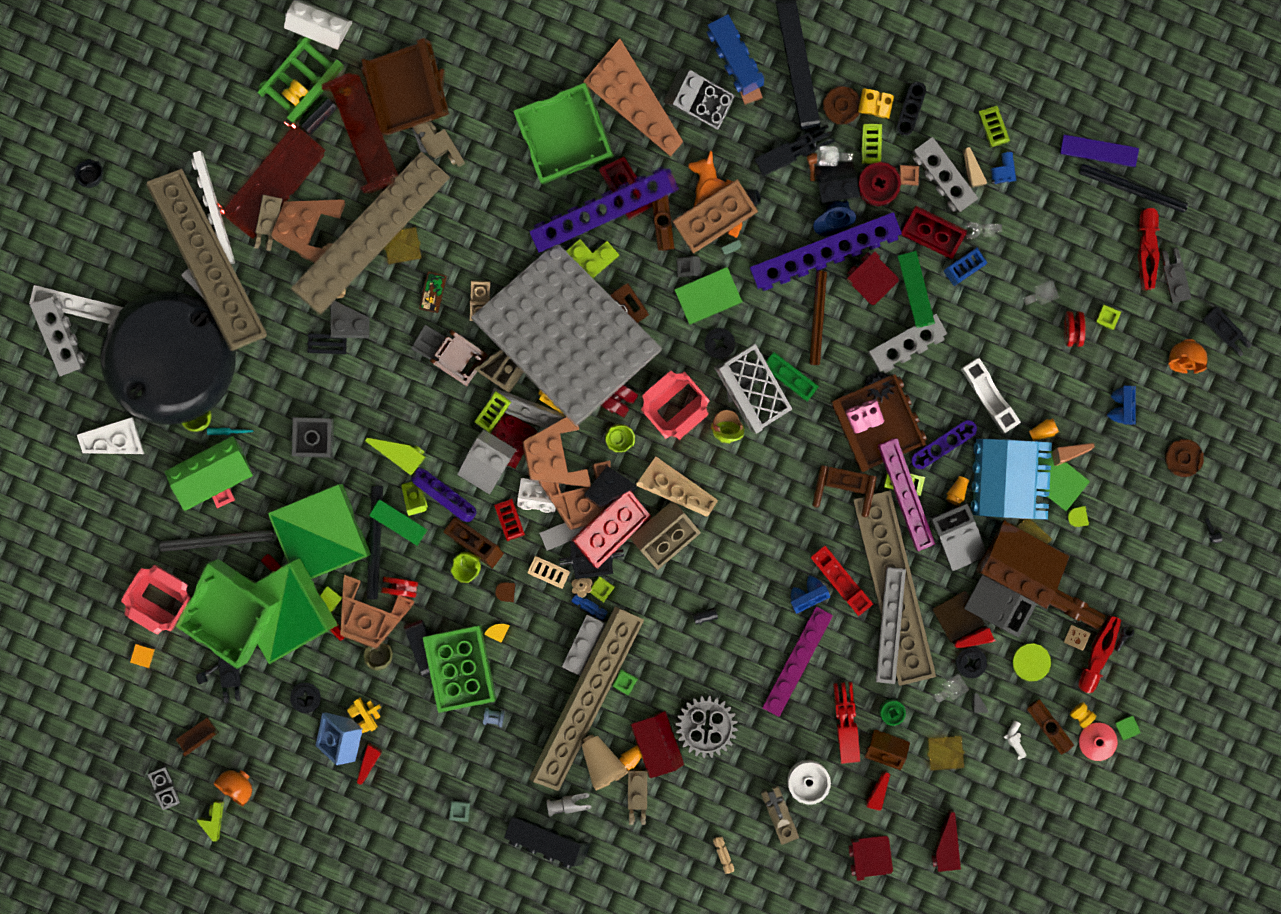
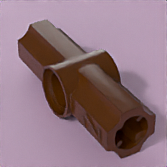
[652,195,675,251]
[1050,589,1106,630]
[1026,699,1074,755]

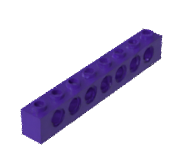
[529,167,679,252]
[749,212,902,291]

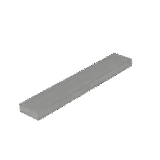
[875,567,906,684]

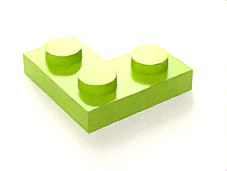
[566,239,620,278]

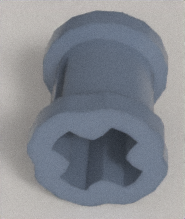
[483,708,505,727]

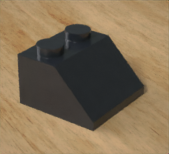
[815,161,860,205]

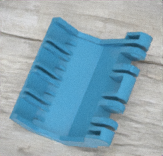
[971,439,1052,519]

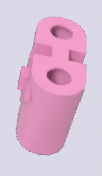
[845,400,884,433]

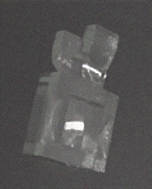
[817,146,853,166]
[966,223,1002,239]
[1023,280,1060,305]
[933,674,969,703]

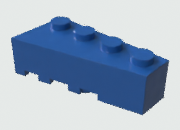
[706,14,764,96]

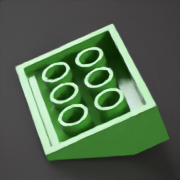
[423,624,496,713]

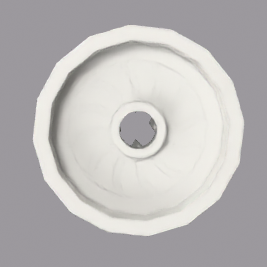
[787,760,831,805]

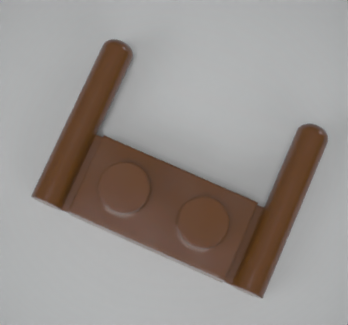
[812,465,877,518]

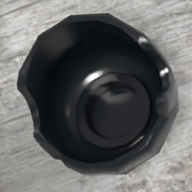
[74,159,104,188]

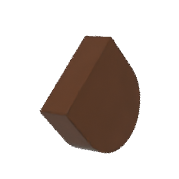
[495,582,515,602]

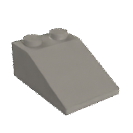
[457,430,516,495]

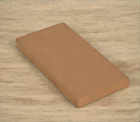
[672,179,758,254]

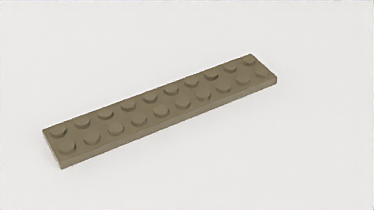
[291,152,450,315]
[146,169,267,351]
[853,490,936,686]
[529,606,644,791]

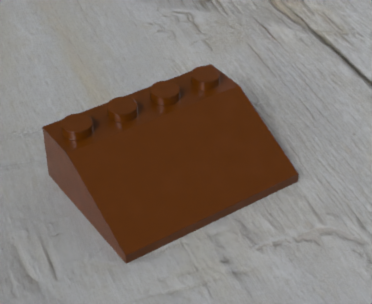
[976,520,1069,609]

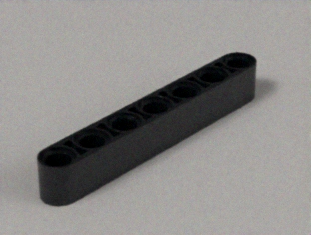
[776,0,820,130]

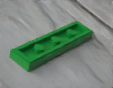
[898,251,935,328]

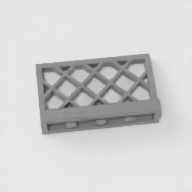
[714,344,792,434]

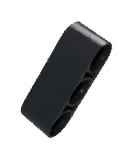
[895,82,926,137]
[404,619,430,677]

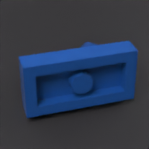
[1107,386,1136,425]
[791,575,830,614]

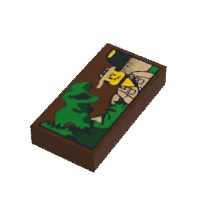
[419,272,447,313]

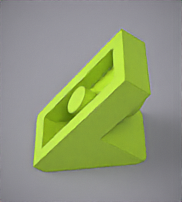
[401,482,428,516]
[196,800,224,842]

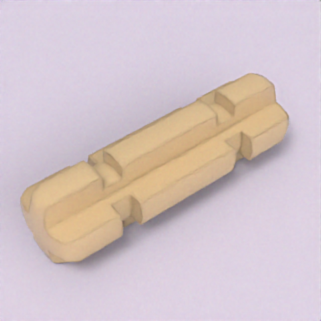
[713,836,734,874]

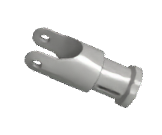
[547,793,591,817]

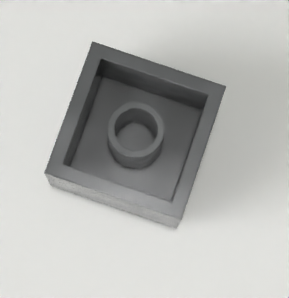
[292,418,334,457]

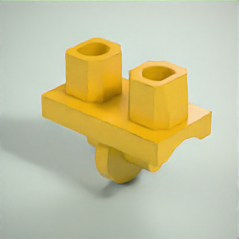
[347,697,381,733]

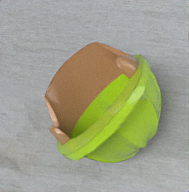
[711,410,745,444]

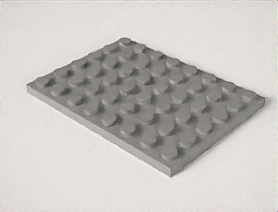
[471,244,662,426]

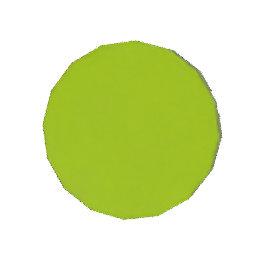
[1012,643,1051,682]

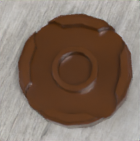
[823,86,860,125]
[1165,439,1204,477]

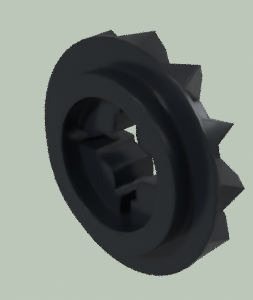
[705,328,735,359]
[864,372,895,403]
[956,647,987,678]
[290,682,321,713]

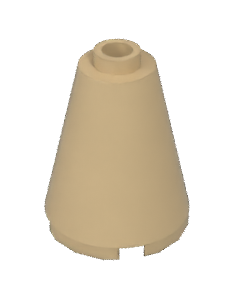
[581,734,628,790]

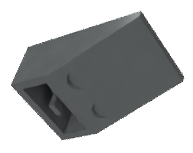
[663,68,735,130]
[930,503,986,571]
[964,575,1037,637]

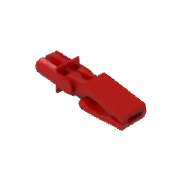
[1138,208,1160,291]
[1078,615,1121,693]
[833,682,860,764]

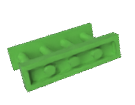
[257,36,344,125]

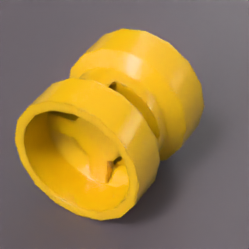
[281,79,308,106]
[1069,702,1097,729]

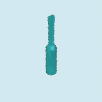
[207,427,254,435]

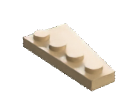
[636,457,718,516]

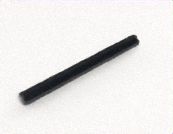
[1079,164,1188,213]
[367,485,383,600]

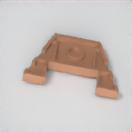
[272,200,345,264]
[522,417,591,487]
[538,460,611,530]
[341,575,415,649]

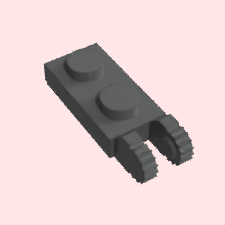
[1161,247,1192,303]

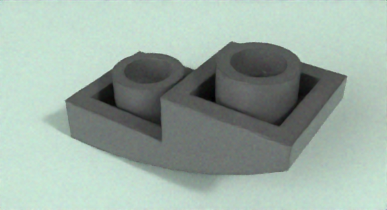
[147,765,180,810]

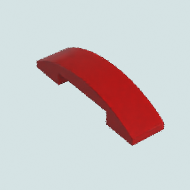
[810,545,873,616]

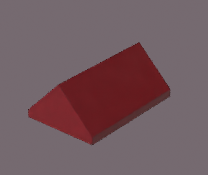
[599,157,652,221]
[901,206,968,259]
[630,711,685,778]

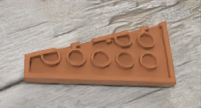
[583,39,683,157]

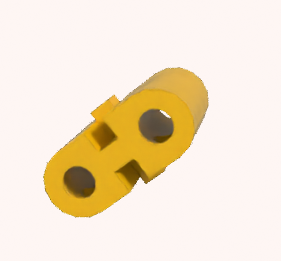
[858,88,894,119]

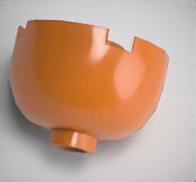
[1168,339,1207,373]
[214,770,253,807]

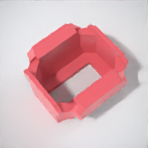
[641,371,709,440]
[121,565,192,634]

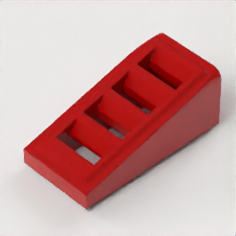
[494,499,525,541]
[953,627,995,648]
[357,743,382,785]
[865,771,890,811]

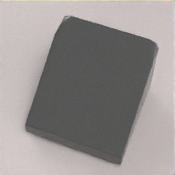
[677,256,701,277]
[972,692,989,713]

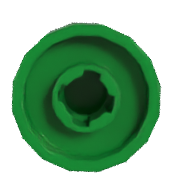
[879,699,906,726]

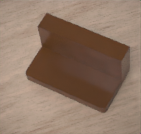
[176,717,219,757]
[865,730,910,770]

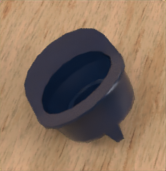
[813,200,856,237]

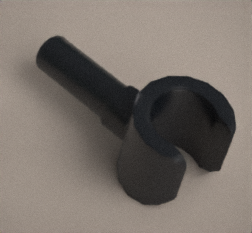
[1204,518,1222,543]
[1115,626,1134,652]
[196,663,219,684]

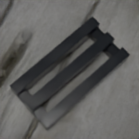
[307,334,347,355]

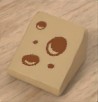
[1064,625,1090,651]

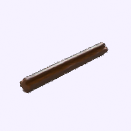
[810,270,827,365]

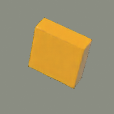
[130,644,155,668]

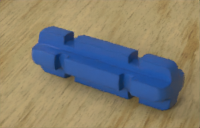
[571,594,607,620]

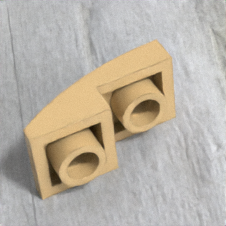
[470,280,491,321]

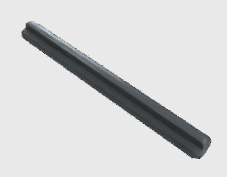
[160,530,274,552]

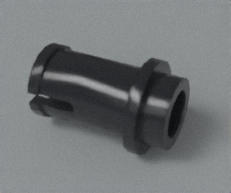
[693,607,718,626]

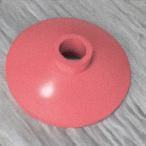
[1079,722,1117,761]

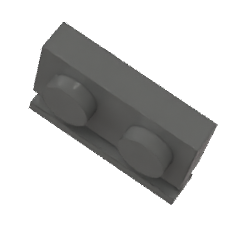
[411,325,445,361]

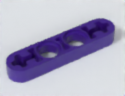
[911,421,977,469]
[411,468,477,522]

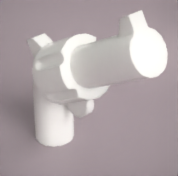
[1003,720,1027,760]

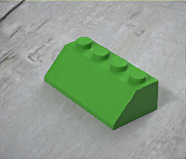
[164,436,253,511]

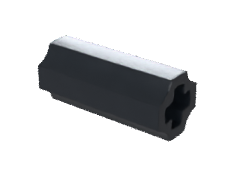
[299,96,338,135]

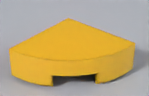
[484,623,510,643]

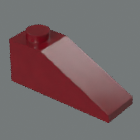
[931,810,961,872]

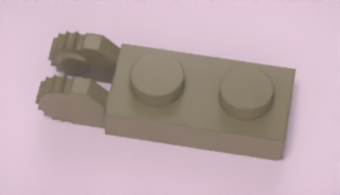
[254,195,282,251]
[628,770,647,825]

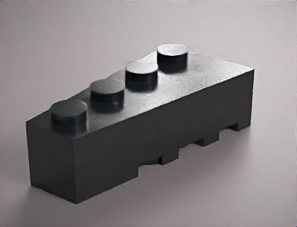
[504,816,591,869]

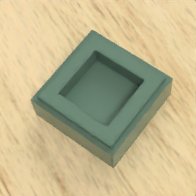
[721,240,742,255]
[449,800,470,822]

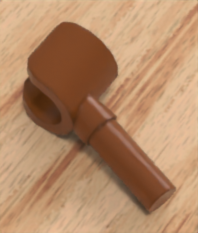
[807,153,819,181]

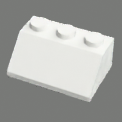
[284,0,352,50]

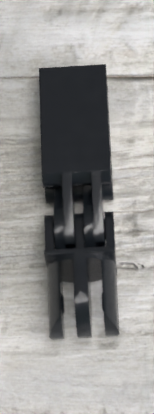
[754,124,836,177]

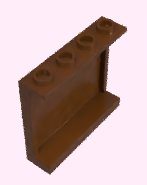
[361,38,449,135]
[831,374,927,472]

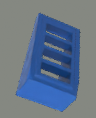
[944,248,988,286]

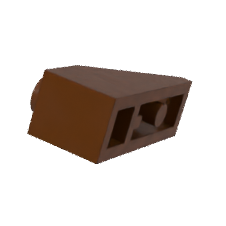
[444,517,504,569]

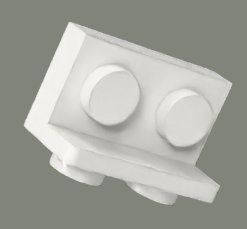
[517,478,559,513]

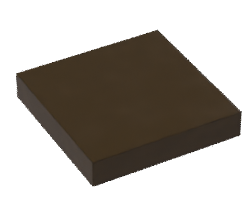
[932,590,984,643]

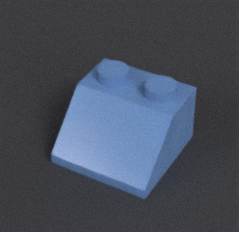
[315,712,362,765]

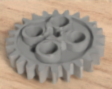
[676,695,738,758]

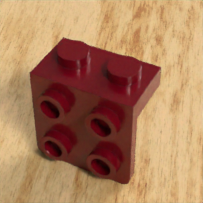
[846,251,899,305]
[491,413,537,469]
[848,835,893,881]

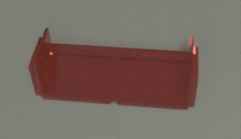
[321,73,398,194]
[216,122,326,239]

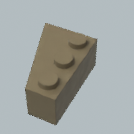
[475,350,524,393]

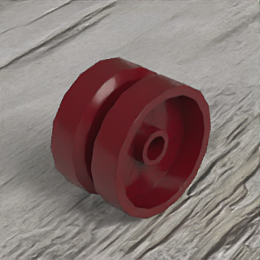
[858,162,901,207]
[600,385,639,418]

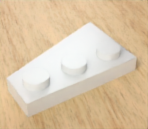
[77,418,145,454]

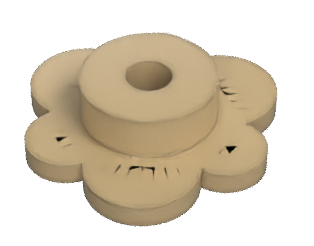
[572,578,592,598]

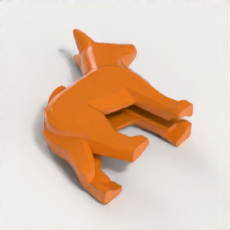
[688,151,742,238]

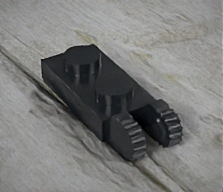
[1202,306,1252,357]
[218,656,241,703]

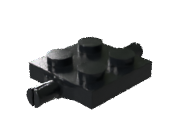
[559,541,625,579]

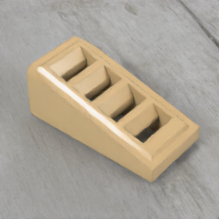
[963,147,987,188]
[528,556,570,589]

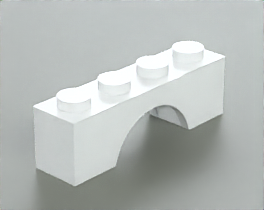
[961,358,1021,433]

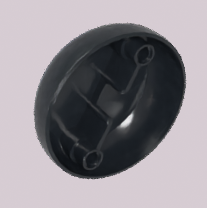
[100,291,236,425]

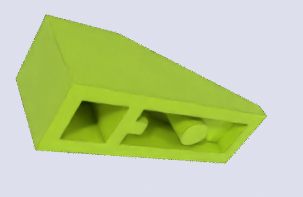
[365,438,426,475]

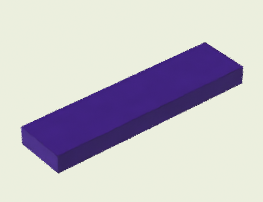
[1060,135,1139,167]

